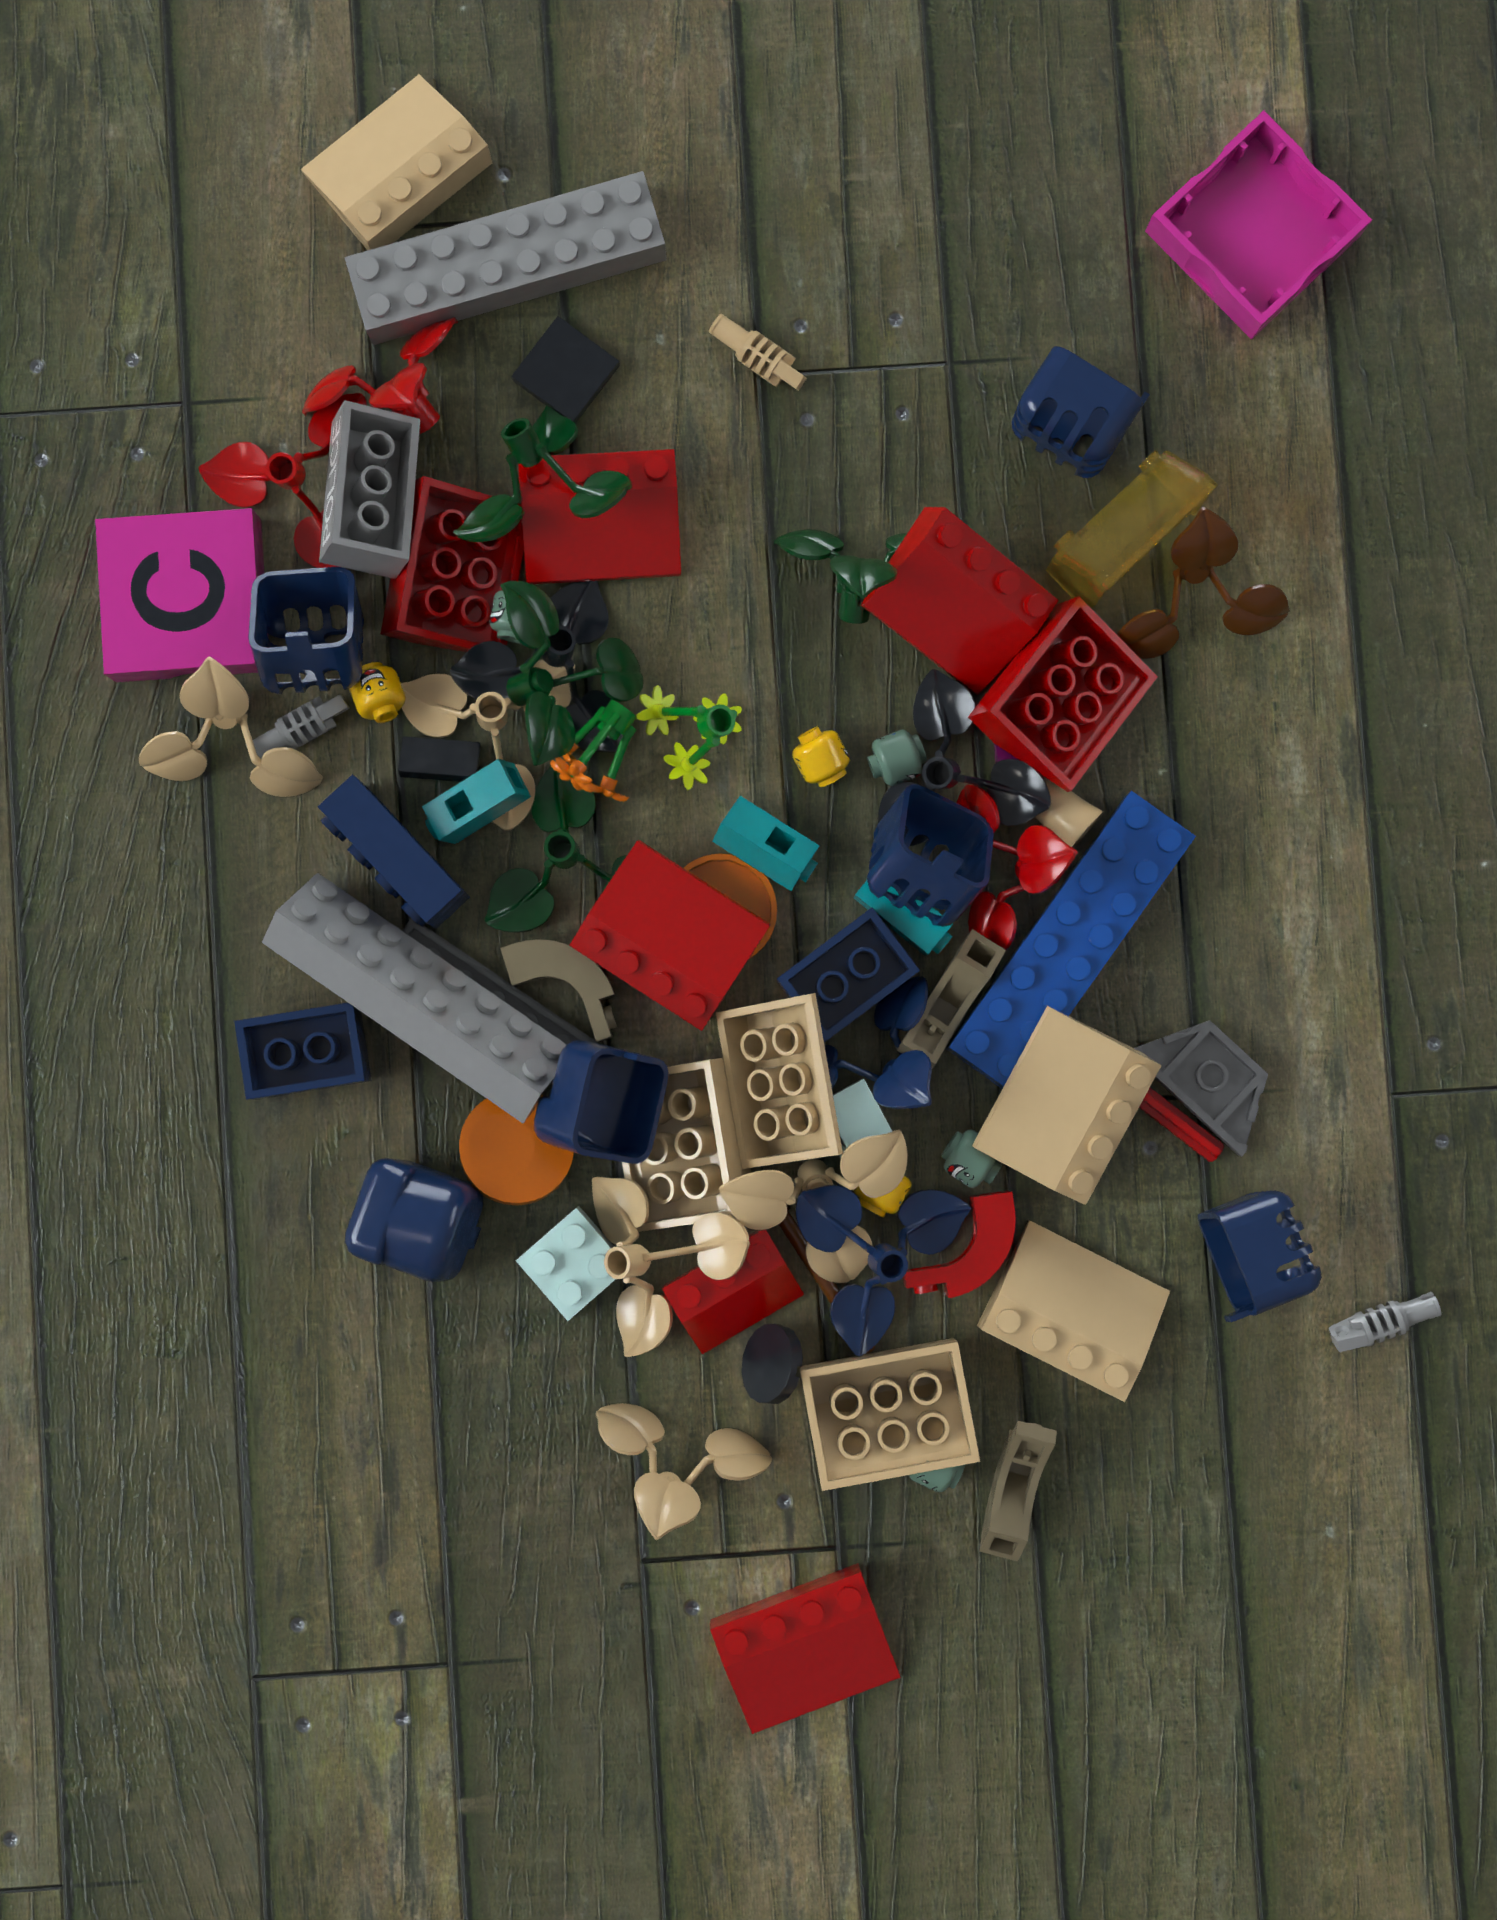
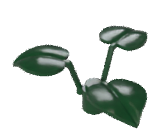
[453,406,632,542]
[774,529,907,624]
[500,581,644,766]
[485,766,627,933]

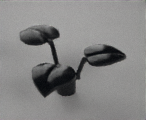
[450,581,622,753]
[878,669,1051,846]

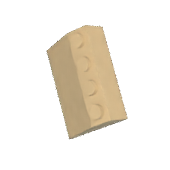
[301,74,492,250]
[716,993,843,1169]
[972,1006,1162,1205]
[622,1058,751,1232]
[977,1220,1170,1402]
[799,1338,980,1491]

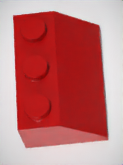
[662,1229,804,1354]

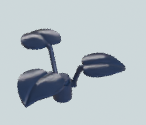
[824,976,932,1109]
[796,1185,971,1357]

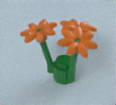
[550,699,637,802]

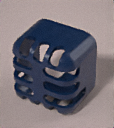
[1012,346,1150,478]
[248,567,364,694]
[867,784,994,927]
[1198,1190,1322,1322]

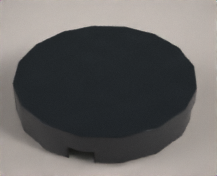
[741,1324,803,1404]

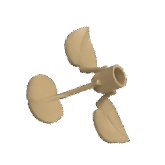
[139,656,323,797]
[401,660,575,830]
[719,1129,908,1283]
[592,1177,750,1357]
[596,1403,772,1540]

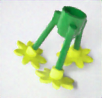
[636,685,742,790]

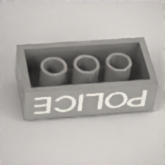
[319,400,420,579]

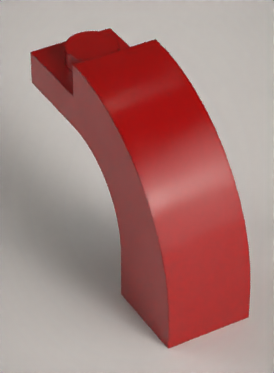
[903,1190,1016,1298]

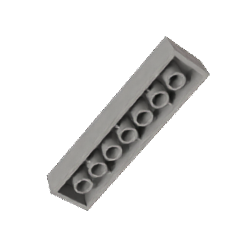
[344,171,667,345]
[262,873,566,1123]

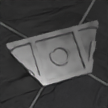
[1134,1020,1268,1157]

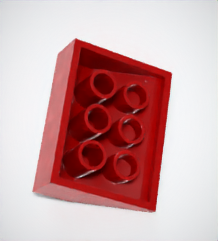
[518,449,681,584]
[380,476,524,652]
[861,507,1059,695]
[968,596,1158,792]
[569,839,771,1031]
[710,1563,901,1734]

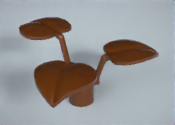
[1117,507,1290,659]

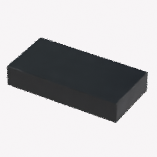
[398,736,481,782]

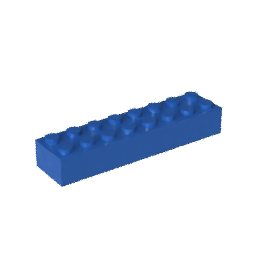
[946,791,1196,1089]

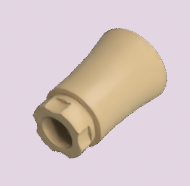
[1035,774,1104,848]

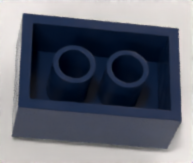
[776,907,920,1042]
[234,1003,372,1100]

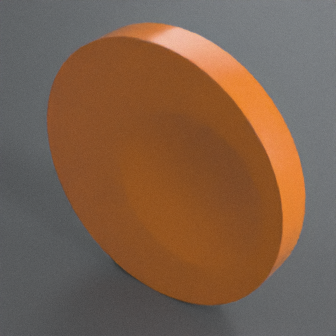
[684,854,777,959]
[459,1098,574,1205]

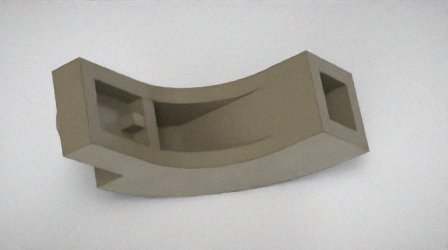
[897,929,1006,1068]
[500,939,617,1042]
[979,1421,1057,1562]

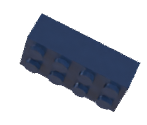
[317,774,470,929]

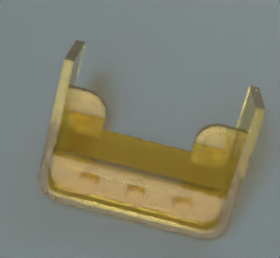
[1046,450,1219,610]

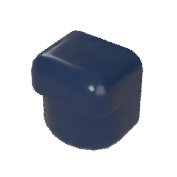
[534,1041,669,1164]
[345,1158,484,1282]

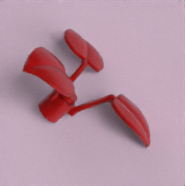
[302,317,458,434]
[198,393,367,569]
[957,784,1078,950]

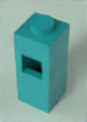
[422,759,531,844]
[712,796,819,891]
[853,880,953,957]

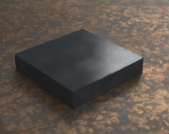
[511,316,620,424]

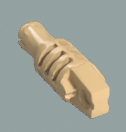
[709,314,807,391]

